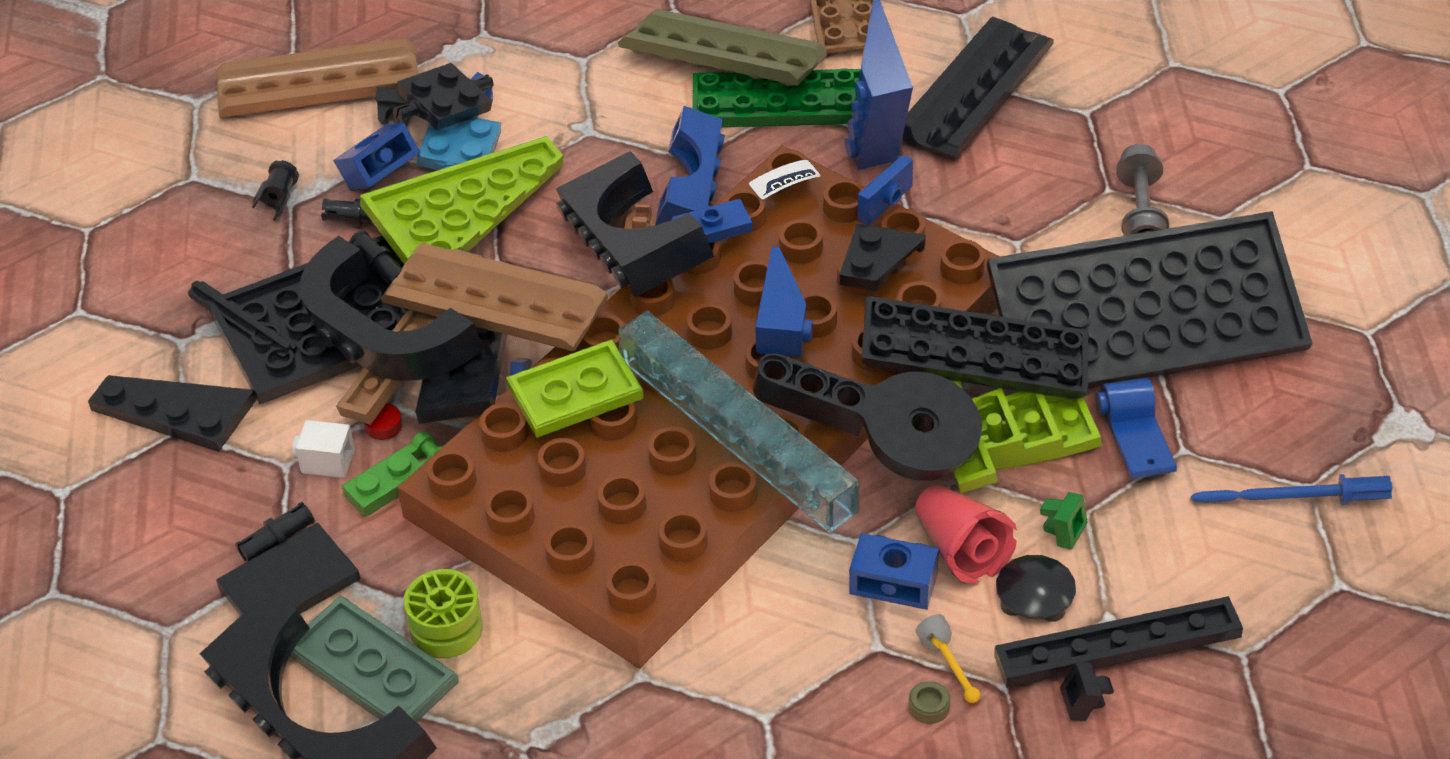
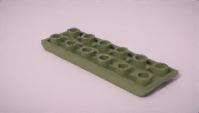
[618,9,827,86]

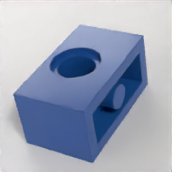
[333,123,420,190]
[849,533,939,610]

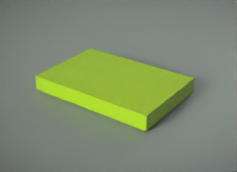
[506,339,643,438]

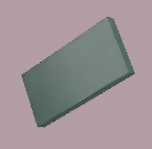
[290,595,459,722]

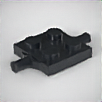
[393,63,494,130]

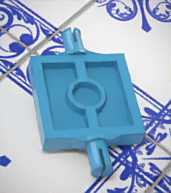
[417,116,501,170]

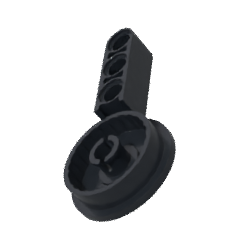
[752,353,982,481]

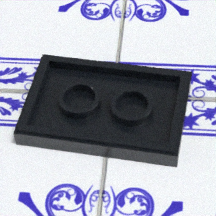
[216,523,360,616]

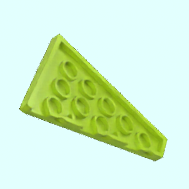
[360,136,564,264]

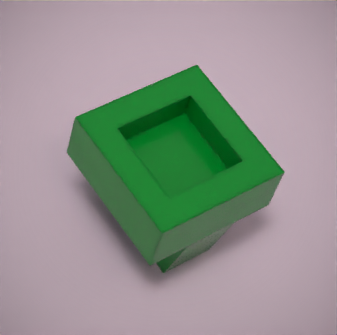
[1040,492,1088,550]

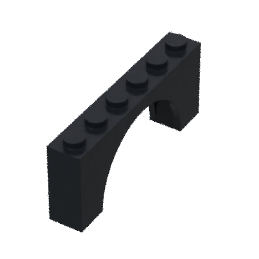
[556,151,714,297]
[199,587,437,759]

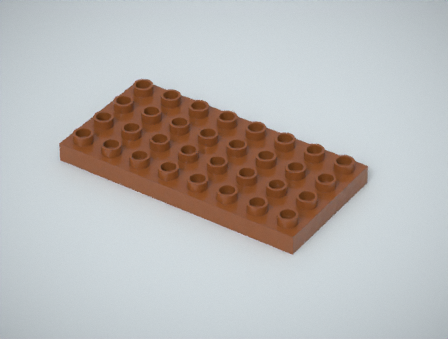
[397,145,1000,669]

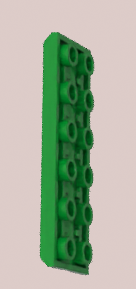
[692,68,861,128]

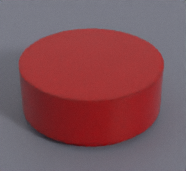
[364,403,402,440]

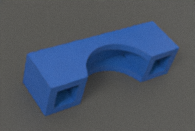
[655,106,725,225]

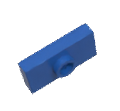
[858,155,913,225]
[671,199,753,243]

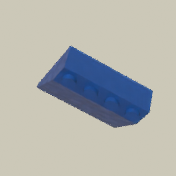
[845,0,913,170]

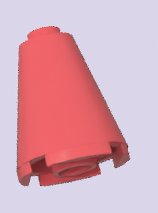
[915,485,1017,584]

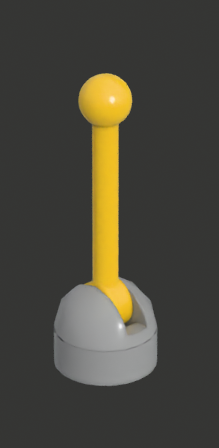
[916,614,980,704]

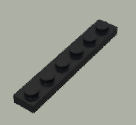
[994,596,1243,688]

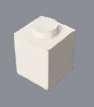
[293,420,355,478]

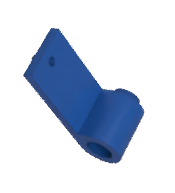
[1095,377,1177,478]

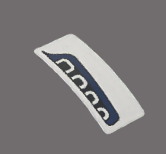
[749,160,821,200]

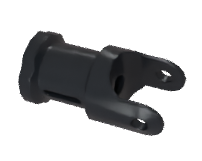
[252,160,299,221]

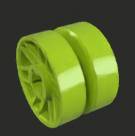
[404,569,483,658]

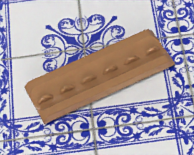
[809,0,875,54]
[216,38,418,118]
[381,243,608,352]

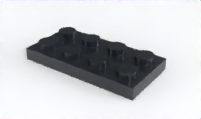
[415,327,507,424]

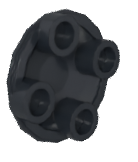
[996,555,1076,622]

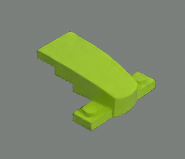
[950,380,1102,494]

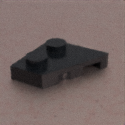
[840,224,926,291]

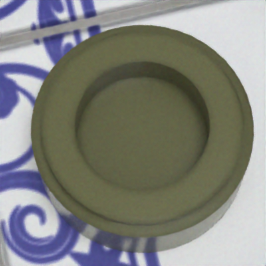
[909,681,950,724]

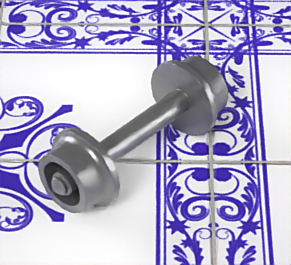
[1116,144,1170,236]

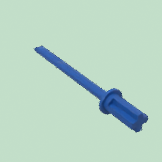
[1190,474,1393,505]

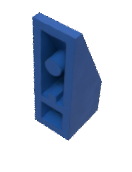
[755,246,813,357]

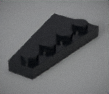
[88,375,257,452]

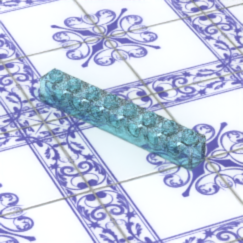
[618,310,859,533]

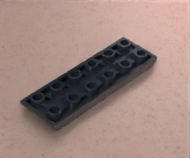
[902,16,1054,161]
[862,296,1088,399]

